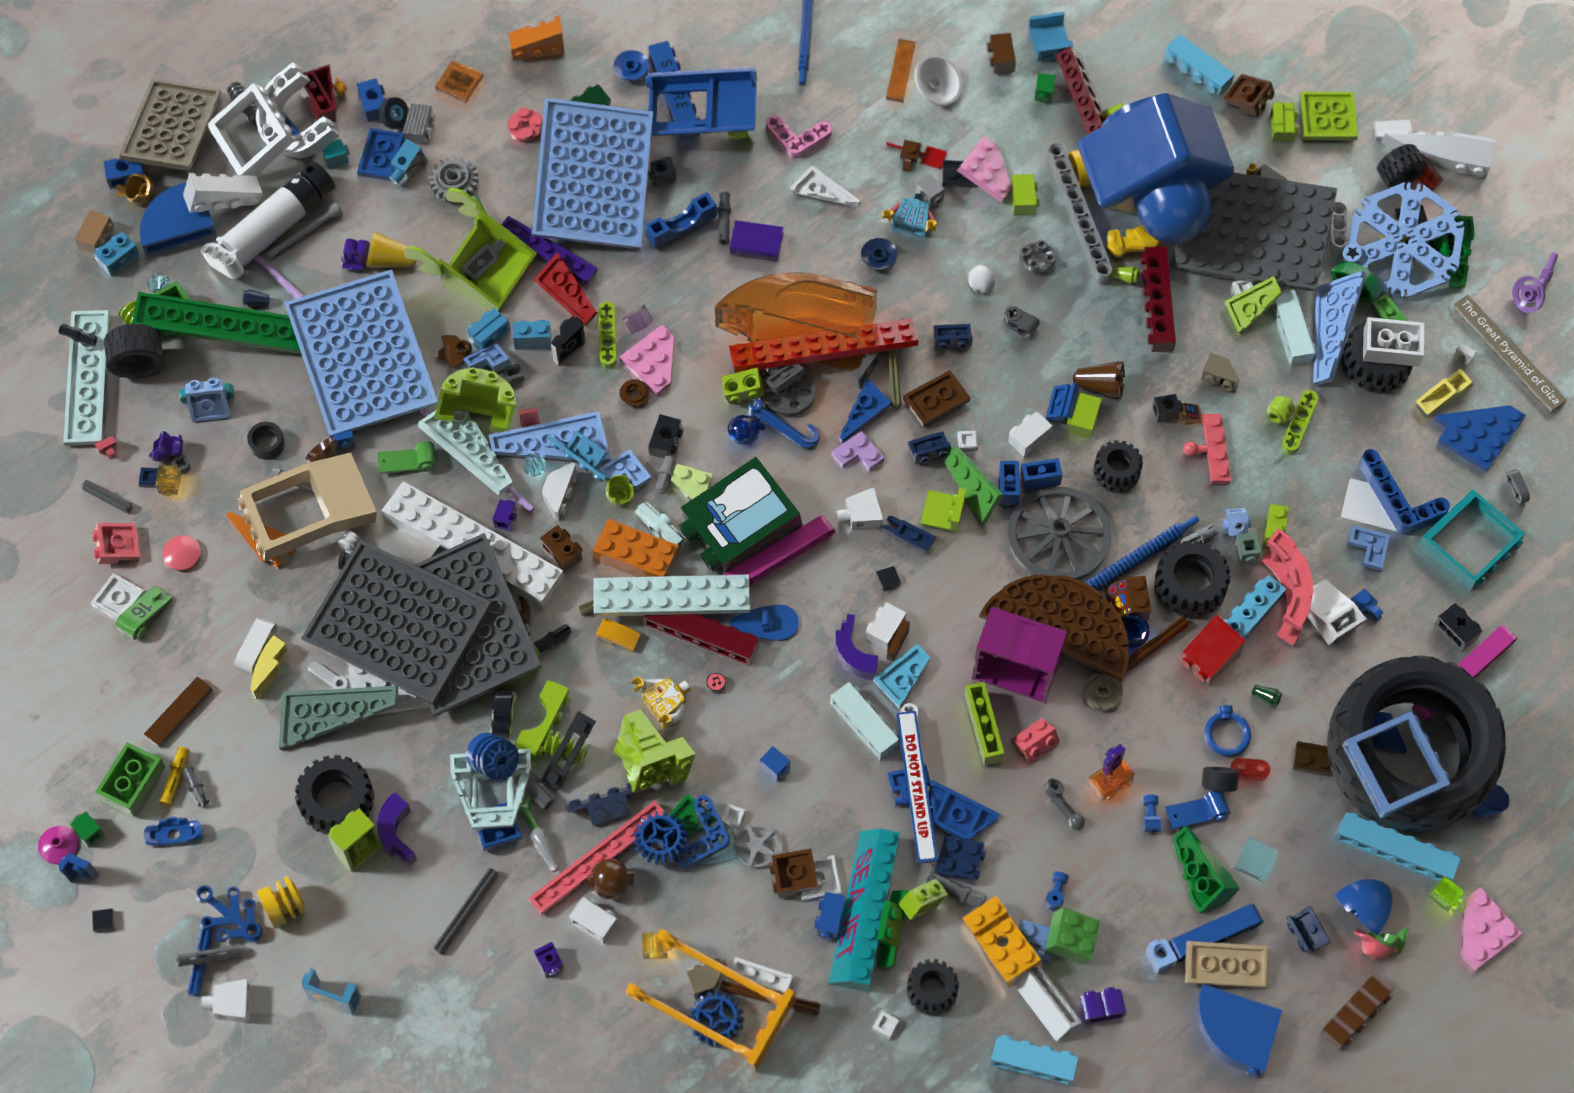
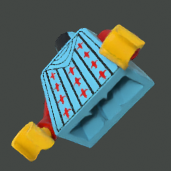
[881,193,937,238]

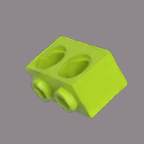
[721,368,765,404]
[898,879,948,920]

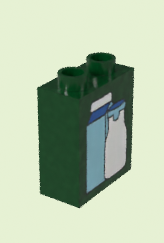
[678,457,803,573]

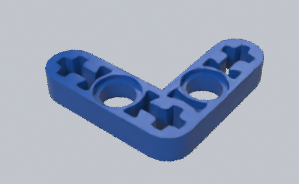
[675,795,730,868]

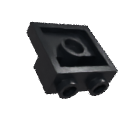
[551,316,586,366]

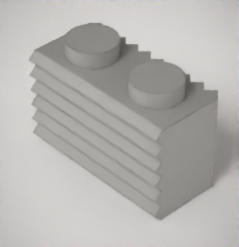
[403,103,435,144]

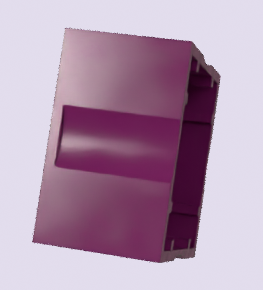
[972,607,1067,704]

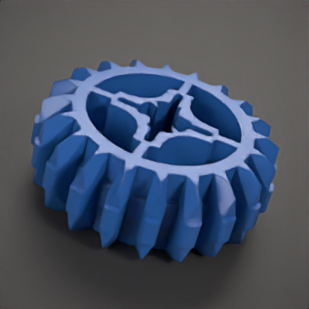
[634,811,688,865]
[688,991,744,1047]

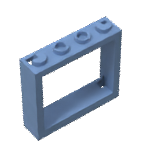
[1342,711,1450,818]

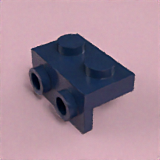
[933,324,973,350]
[907,431,951,464]
[1286,906,1332,954]

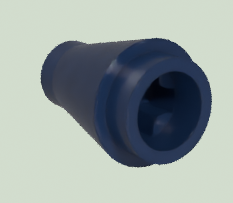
[243,289,270,307]

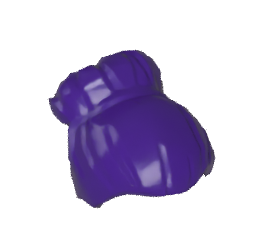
[148,431,183,461]

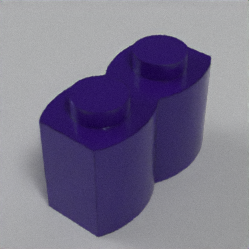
[1079,987,1127,1024]

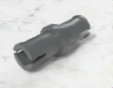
[182,766,210,807]

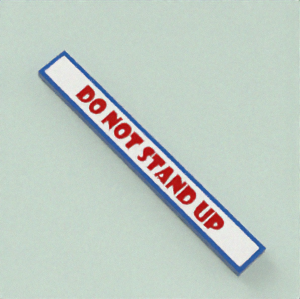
[896,711,938,864]

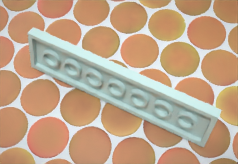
[63,310,110,446]
[593,575,750,616]

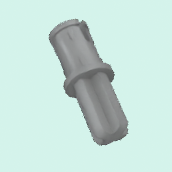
[655,456,676,493]
[1181,523,1218,544]

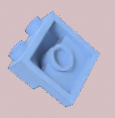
[185,378,230,422]

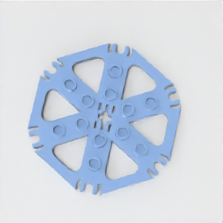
[1348,182,1464,298]

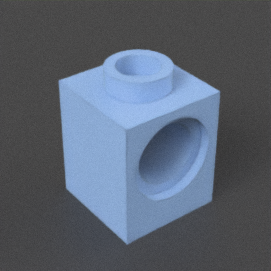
[1146,939,1177,974]

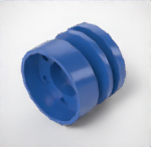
[466,732,519,781]

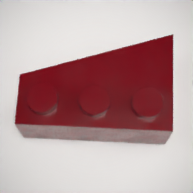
[298,64,336,123]

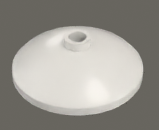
[914,54,962,106]

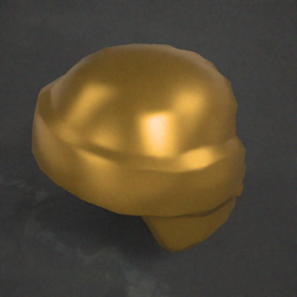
[116,173,154,204]

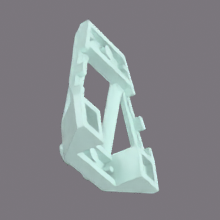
[450,749,531,829]

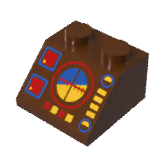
[1105,575,1151,622]

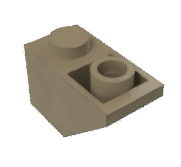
[1201,353,1240,392]
[686,958,727,999]

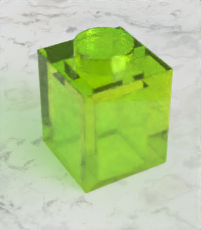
[1428,876,1464,912]

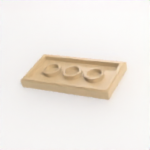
[1185,941,1268,988]

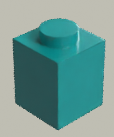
[322,139,350,169]

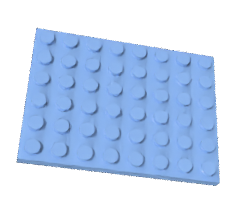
[532,98,653,250]
[284,270,438,437]

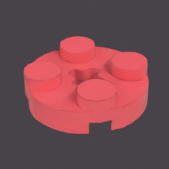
[508,107,543,143]

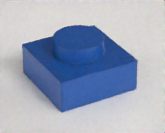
[333,430,355,450]

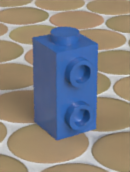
[814,892,845,941]

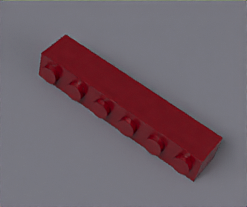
[643,614,759,666]

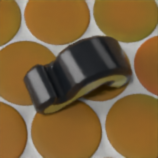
[490,689,517,738]

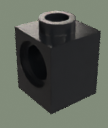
[648,156,677,187]
[1152,394,1183,422]

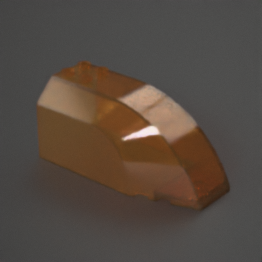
[715,272,878,372]

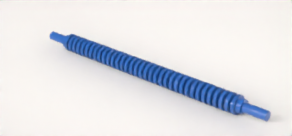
[1084,515,1199,591]

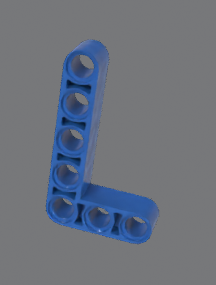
[1359,449,1450,535]

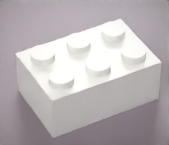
[1363,317,1424,366]

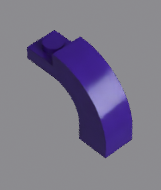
[835,614,878,681]
[377,792,417,864]

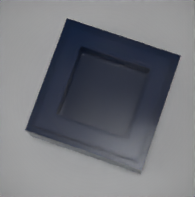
[138,467,161,488]

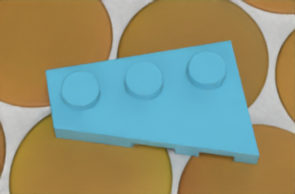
[873,644,931,709]

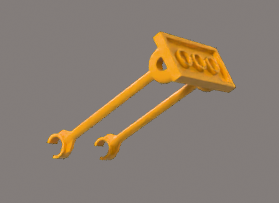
[625,929,796,1072]

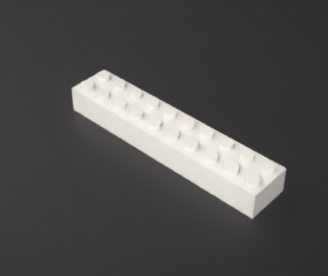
[381,481,565,610]

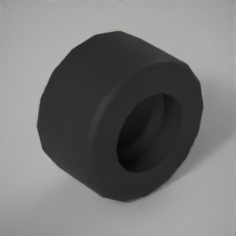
[1202,766,1239,792]

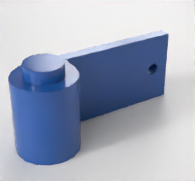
[1165,791,1231,830]

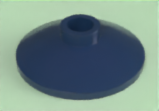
[861,238,897,270]

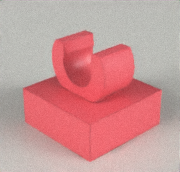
[518,407,540,428]
[95,436,117,459]

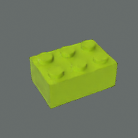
[328,808,382,872]

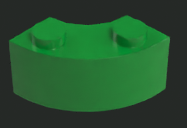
[1331,262,1383,302]

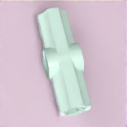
[635,502,687,549]

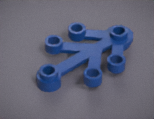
[196,885,263,942]

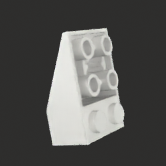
[1307,579,1366,645]

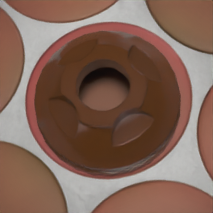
[305,437,336,463]

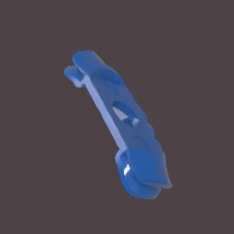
[144,817,204,846]

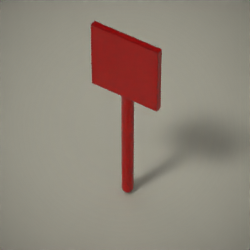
[886,142,947,169]

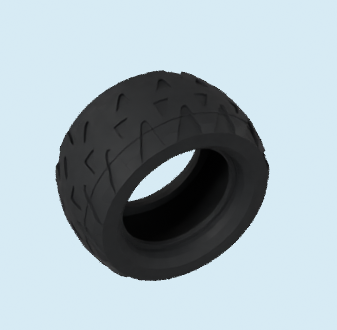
[1327,655,1506,832]

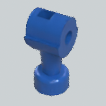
[1143,794,1161,832]
[1045,872,1069,912]

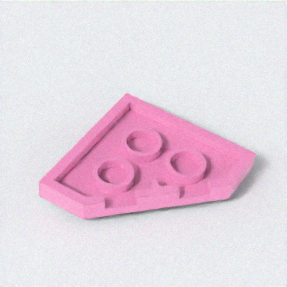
[957,136,1012,202]
[620,324,674,396]
[1461,887,1522,971]

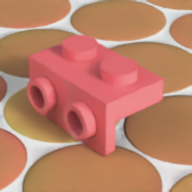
[1011,718,1060,763]

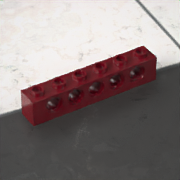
[1056,46,1106,135]
[1140,246,1176,352]

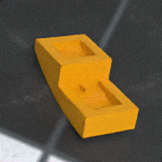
[595,618,641,652]

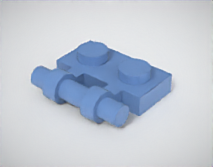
[1018,919,1052,964]

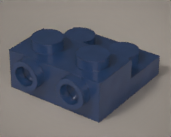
[934,835,987,885]

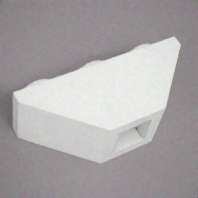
[542,463,579,521]

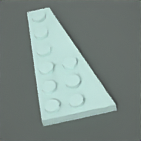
[418,409,513,496]

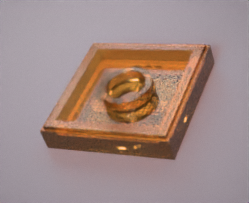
[435,60,483,103]

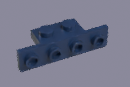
[565,783,642,826]

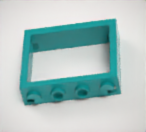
[1419,489,1526,590]

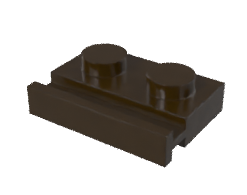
[1293,741,1333,777]

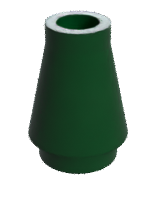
[1251,684,1282,707]

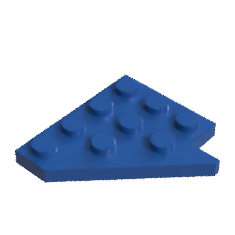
[1434,405,1526,472]

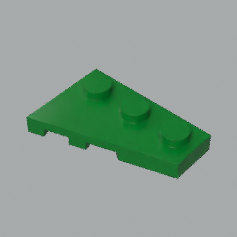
[648,794,717,851]

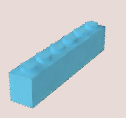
[1335,812,1461,885]

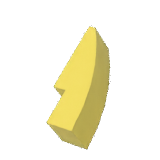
[1416,368,1473,416]
[250,635,288,699]

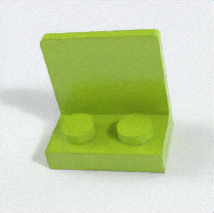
[921,487,966,532]

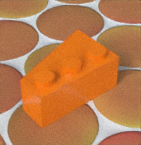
[509,15,565,60]

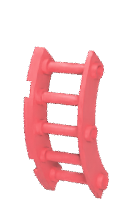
[1261,528,1313,647]

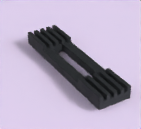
[541,711,596,791]

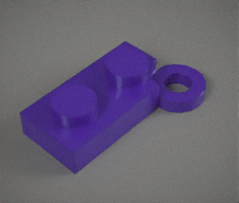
[1102,744,1126,776]

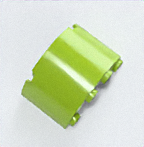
[434,367,516,432]

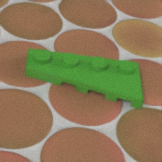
[944,447,1003,524]

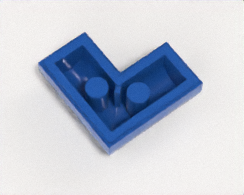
[477,802,522,851]

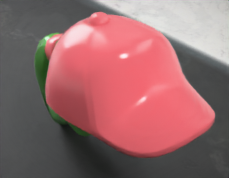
[1354,928,1409,960]

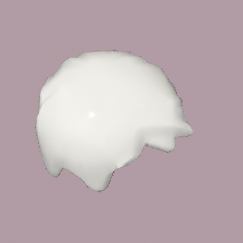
[968,265,995,294]

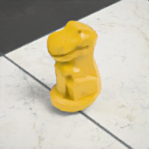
[1106,226,1161,258]

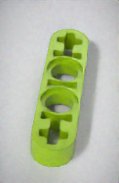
[598,301,617,369]
[1281,390,1318,455]

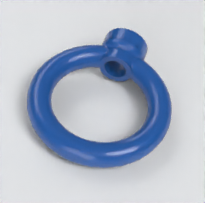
[1204,705,1251,757]

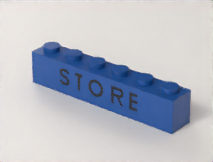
[648,41,700,141]

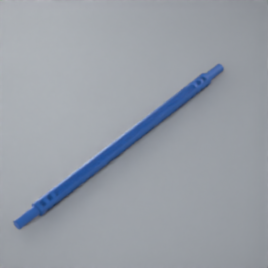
[798,0,813,86]

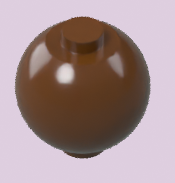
[588,859,634,899]

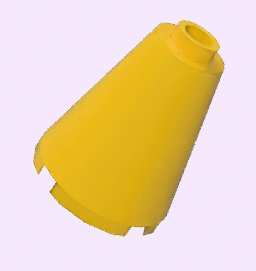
[367,232,417,268]

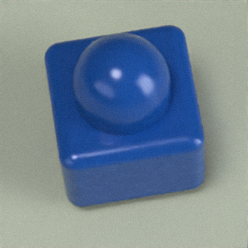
[1077,93,1234,244]

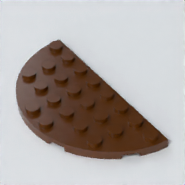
[979,574,1129,682]

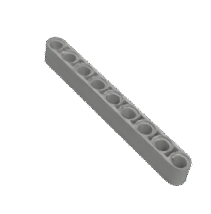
[1047,143,1112,285]

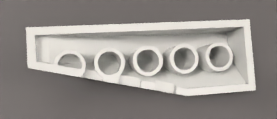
[1382,130,1497,177]

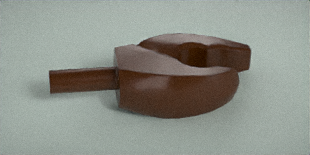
[519,596,531,635]

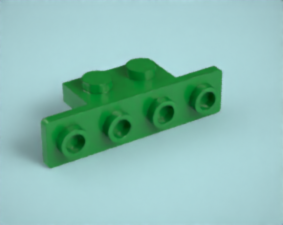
[877,890,909,968]

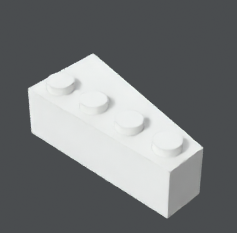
[183,173,262,213]

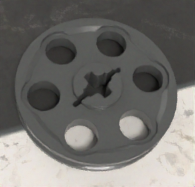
[760,366,816,417]

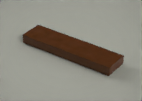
[144,676,213,748]

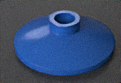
[613,50,649,81]

